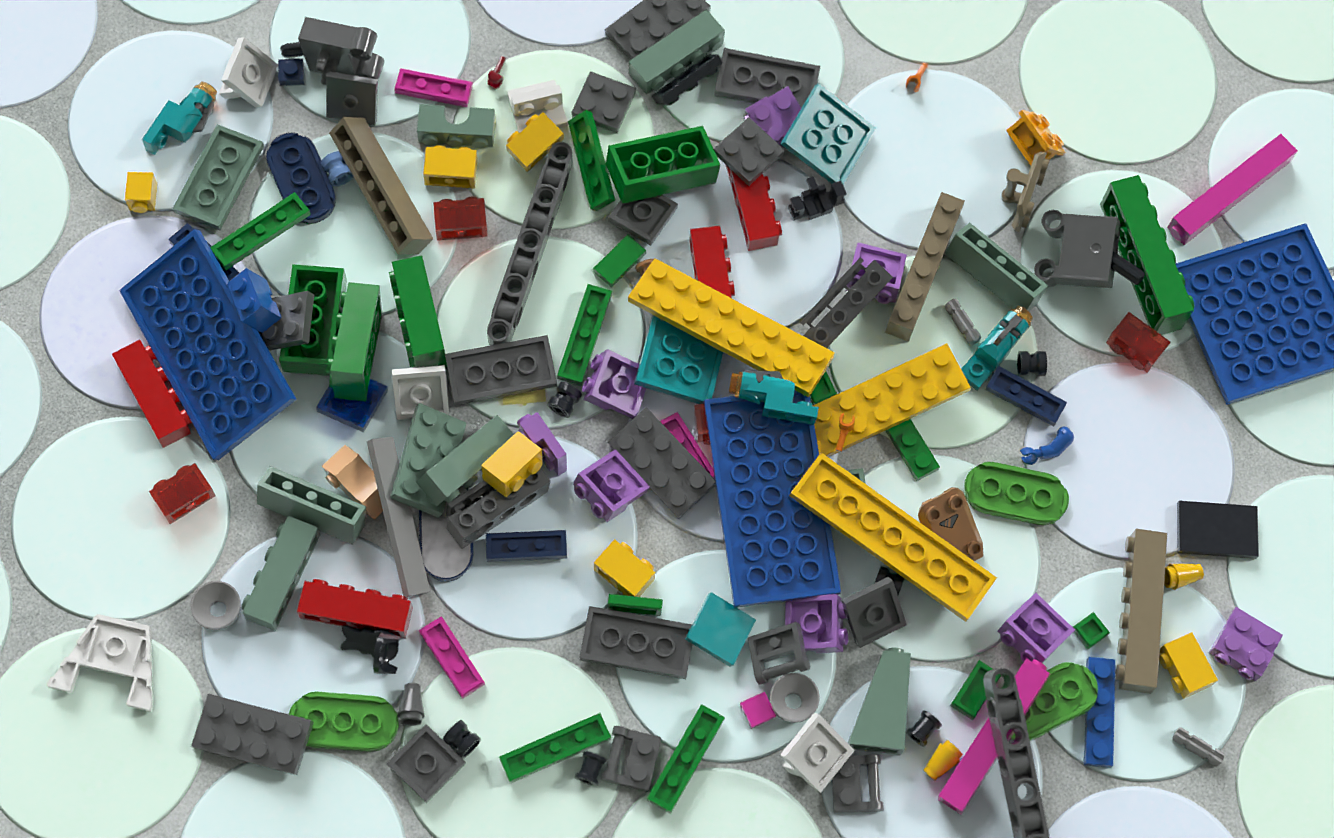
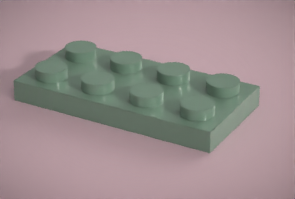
[172,124,264,230]
[390,403,467,517]

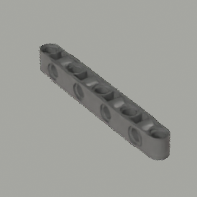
[487,142,573,346]
[983,668,1050,838]

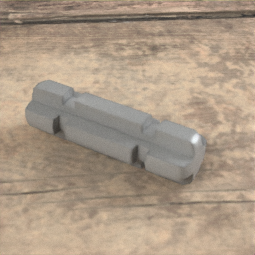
[945,298,981,345]
[1172,727,1225,767]

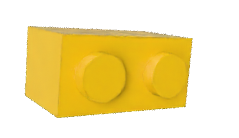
[506,112,564,172]
[423,145,478,189]
[481,431,543,497]
[593,539,656,597]
[1159,632,1218,699]

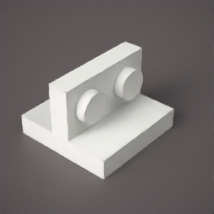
[218,37,278,108]
[507,79,568,133]
[392,365,449,420]
[780,713,855,793]

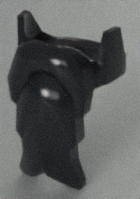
[340,625,400,675]

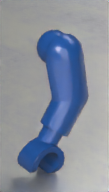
[1020,426,1074,465]

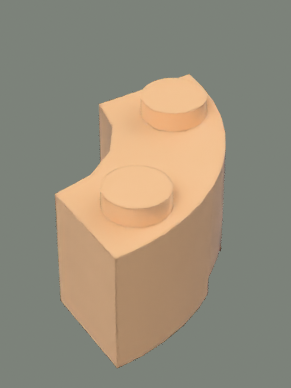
[322,445,383,520]

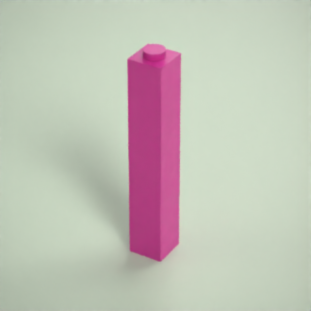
[1167,133,1298,245]
[938,658,1050,815]

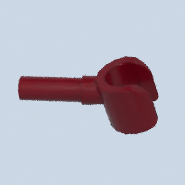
[487,56,506,90]

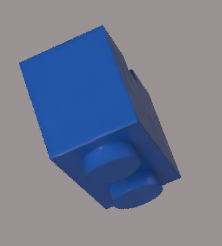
[227,268,282,333]

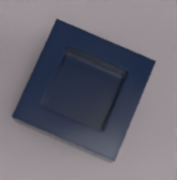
[278,58,305,86]

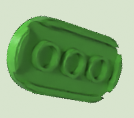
[964,462,1069,525]
[1010,662,1098,741]
[289,691,399,752]

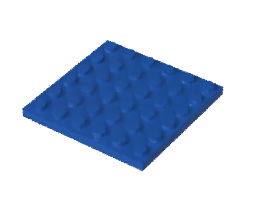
[1176,223,1334,405]

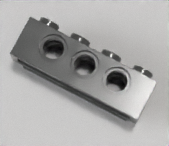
[800,257,893,348]
[446,468,551,549]

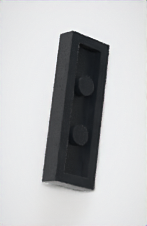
[652,54,723,106]

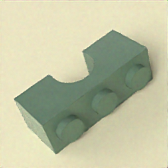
[417,104,496,149]

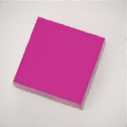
[740,692,776,729]

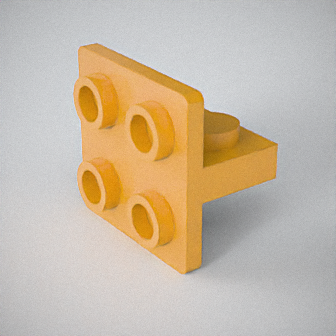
[1006,109,1066,166]

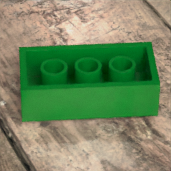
[605,126,721,203]
[388,255,447,369]
[279,264,347,376]
[327,282,383,401]

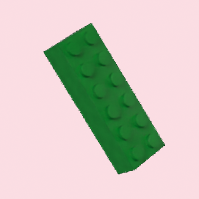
[1100,175,1195,337]

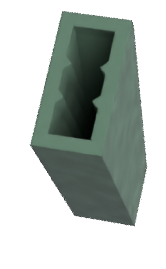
[848,647,911,755]

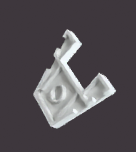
[46,614,153,712]

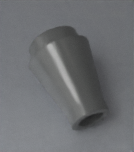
[397,683,425,726]

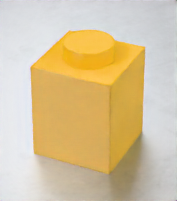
[125,172,158,213]

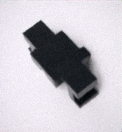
[788,177,847,221]

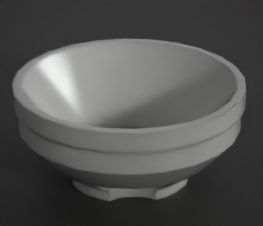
[191,581,241,630]
[770,673,820,723]

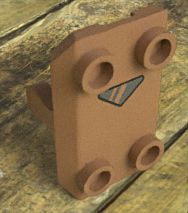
[918,487,984,561]

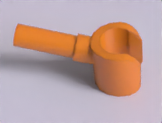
[905,63,928,92]
[835,413,855,452]

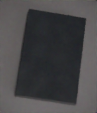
[1177,500,1259,559]

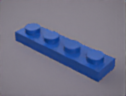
[1084,657,1115,768]

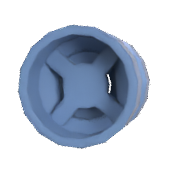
[321,151,354,186]

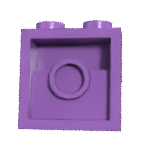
[743,86,801,148]
[846,242,907,304]
[582,349,647,419]
[517,412,567,476]
[573,449,650,522]
[997,593,1075,663]
[785,594,848,653]
[1209,607,1283,681]

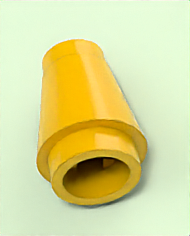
[1164,564,1204,590]
[923,740,963,781]

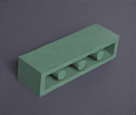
[628,9,725,94]
[945,222,1048,317]
[416,415,514,506]
[257,466,366,545]
[241,516,321,631]

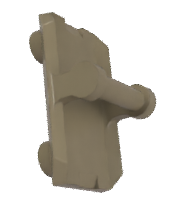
[1001,152,1050,233]

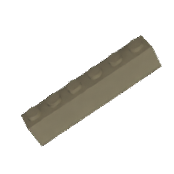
[329,117,433,255]
[885,192,965,342]
[1115,528,1167,694]

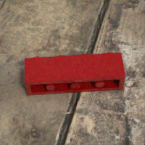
[726,165,782,251]
[689,226,735,298]
[112,339,192,448]
[297,579,413,639]

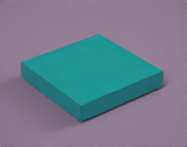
[685,592,756,667]

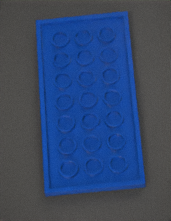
[119,229,297,460]
[704,390,841,608]

